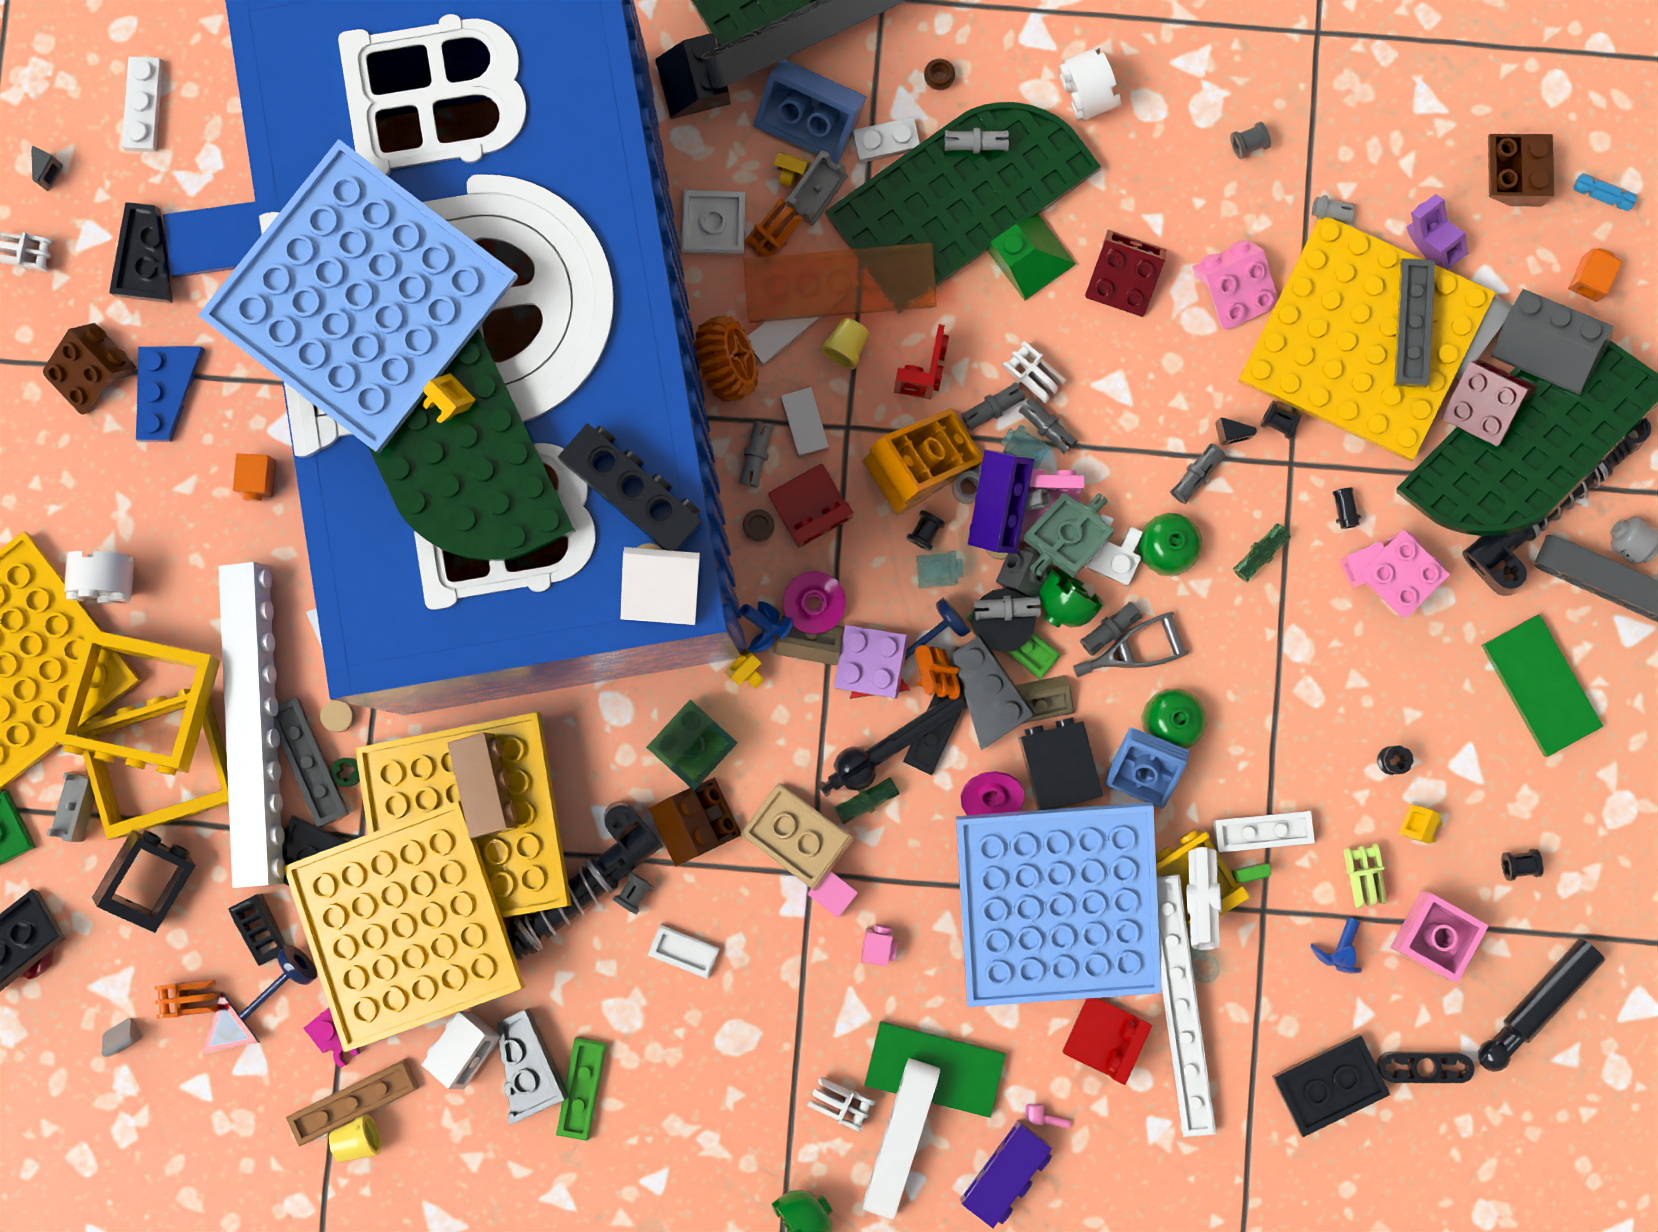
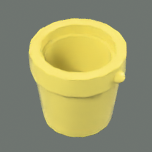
[820,318,869,370]
[329,1114,382,1163]

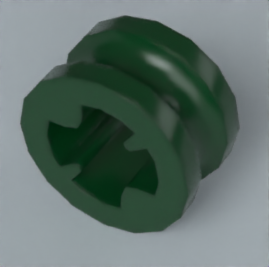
[331,758,360,787]

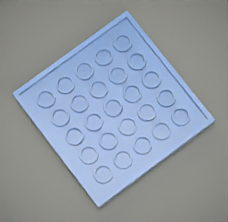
[198,139,518,454]
[955,802,1161,1007]

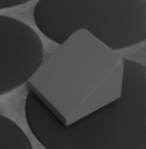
[31,146,63,191]

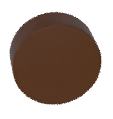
[743,509,775,542]

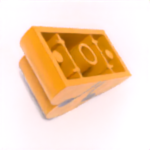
[862,408,983,515]

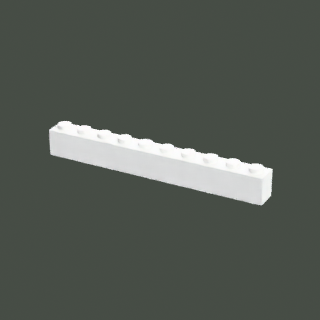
[218,562,286,888]

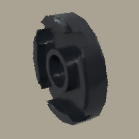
[971,588,1036,653]

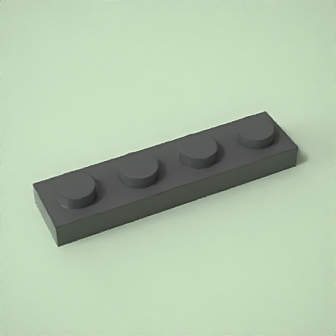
[1394,258,1435,388]
[273,698,349,828]

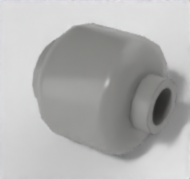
[1610,516,1658,564]

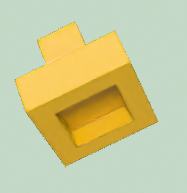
[774,151,811,187]
[422,373,476,423]
[724,649,764,689]
[1399,804,1443,845]

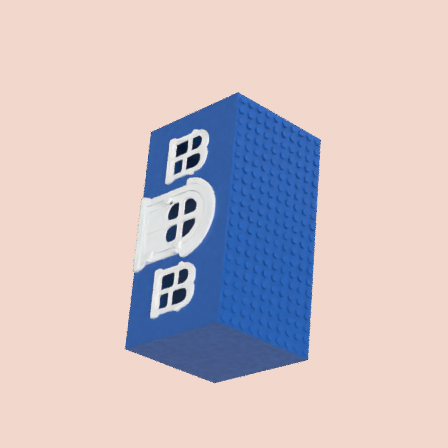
[225,0,747,715]

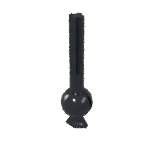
[818,696,967,797]

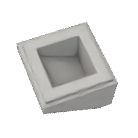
[101,1018,142,1058]

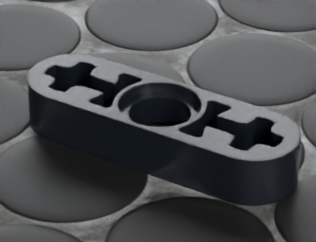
[1376,1051,1475,1083]

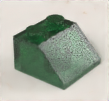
[646,698,738,791]

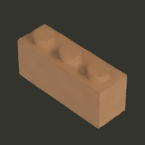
[448,732,518,838]

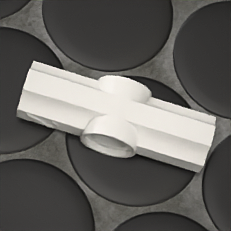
[1186,847,1222,950]

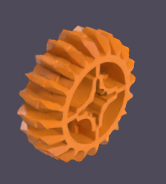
[694,315,759,402]

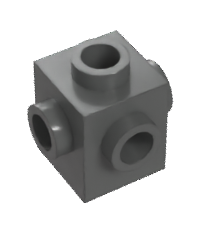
[996,546,1052,597]

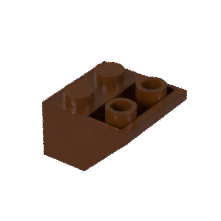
[1488,134,1554,207]
[648,777,741,867]

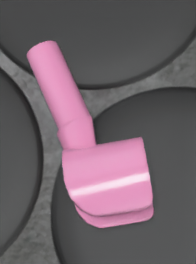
[1026,1104,1071,1129]

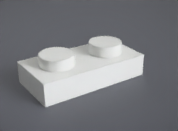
[853,117,920,163]

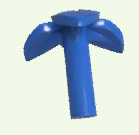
[740,601,793,653]
[1310,918,1362,974]

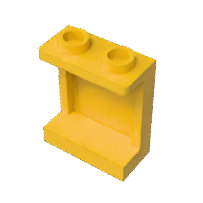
[1156,829,1249,930]

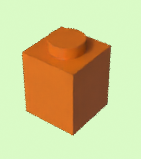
[1568,248,1622,302]
[233,453,276,502]

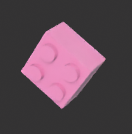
[1390,891,1488,983]

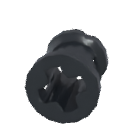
[1260,400,1302,439]
[906,510,946,551]
[1377,745,1414,775]
[1501,849,1544,881]

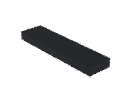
[903,646,966,775]

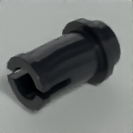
[1332,487,1362,529]

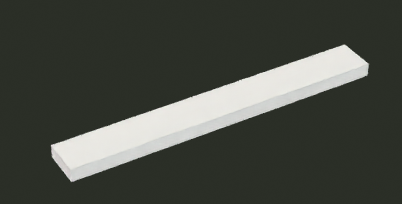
[1156,874,1216,1137]

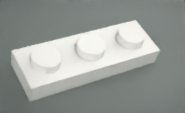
[122,56,163,152]
[1213,811,1315,853]

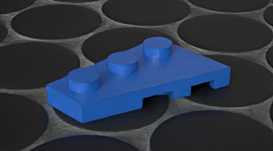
[136,346,205,442]

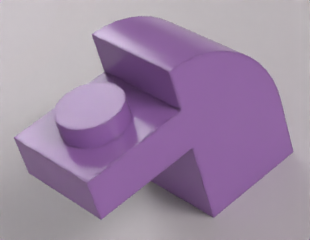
[1407,194,1469,270]

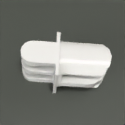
[0,232,54,272]
[1002,341,1066,404]
[806,1076,875,1132]

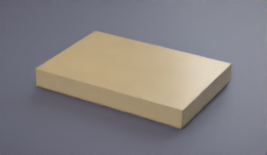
[741,782,854,891]

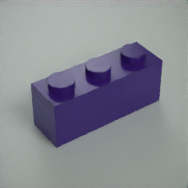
[967,450,1035,554]
[960,1120,1052,1229]

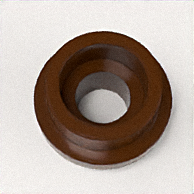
[924,59,955,90]

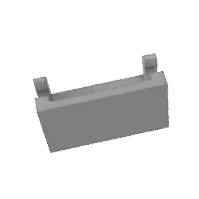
[787,149,848,227]
[46,772,95,842]

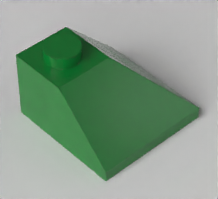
[988,214,1076,301]

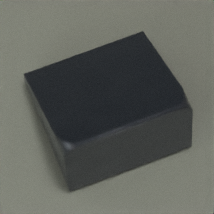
[1215,417,1257,446]

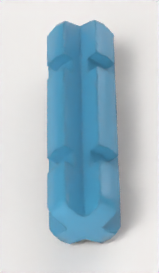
[1574,173,1637,211]

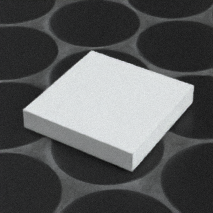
[681,190,746,256]
[620,547,700,625]

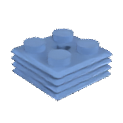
[1105,727,1189,809]

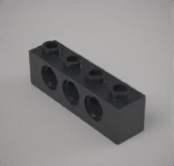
[558,423,702,551]

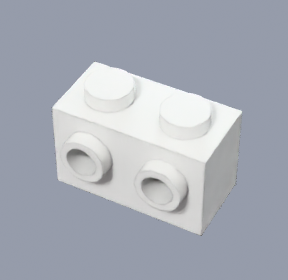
[422,1011,501,1090]

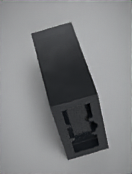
[92,829,196,933]

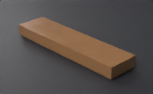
[286,1059,419,1147]

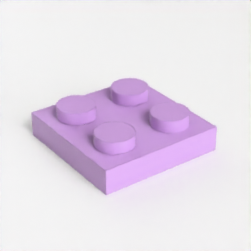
[834,625,909,699]

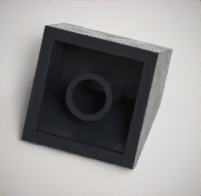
[655,33,731,119]

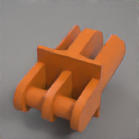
[744,198,804,264]
[914,645,960,700]
[154,979,218,1019]

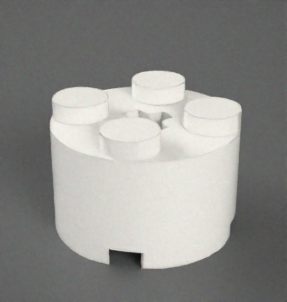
[1059,46,1121,120]
[64,551,134,604]

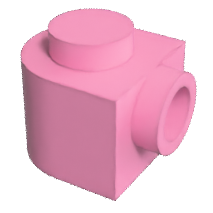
[861,925,897,967]

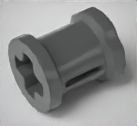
[1230,121,1271,159]
[613,872,654,915]

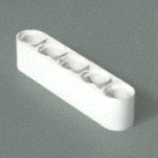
[862,1058,940,1220]

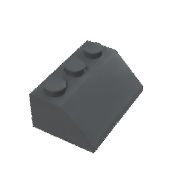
[1491,289,1613,395]

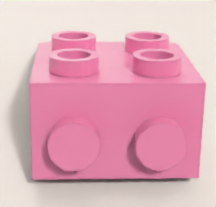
[1192,240,1278,330]
[1019,469,1084,543]
[1360,529,1450,618]

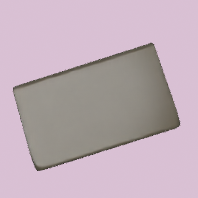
[775,616,845,665]
[1016,675,1074,724]

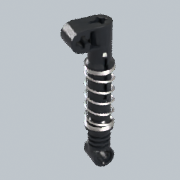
[1462,418,1651,596]
[507,801,663,961]

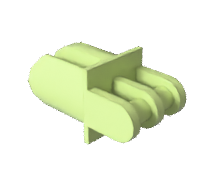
[1344,843,1388,908]

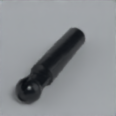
[1478,938,1606,1072]

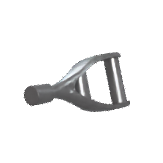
[1073,611,1189,678]

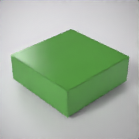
[1232,863,1272,883]

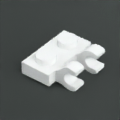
[1085,514,1142,586]

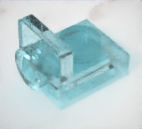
[1001,424,1051,469]
[916,551,963,588]

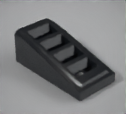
[228,893,286,966]

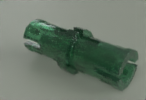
[1232,523,1291,582]
[834,777,900,825]

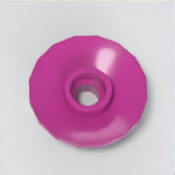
[782,571,846,634]
[960,771,1024,815]

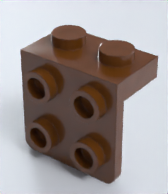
[43,322,136,415]

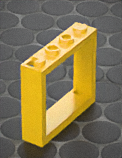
[53,629,220,776]
[76,688,229,840]

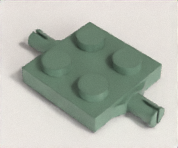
[1023,492,1114,578]

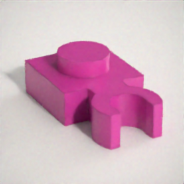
[303,1007,360,1068]

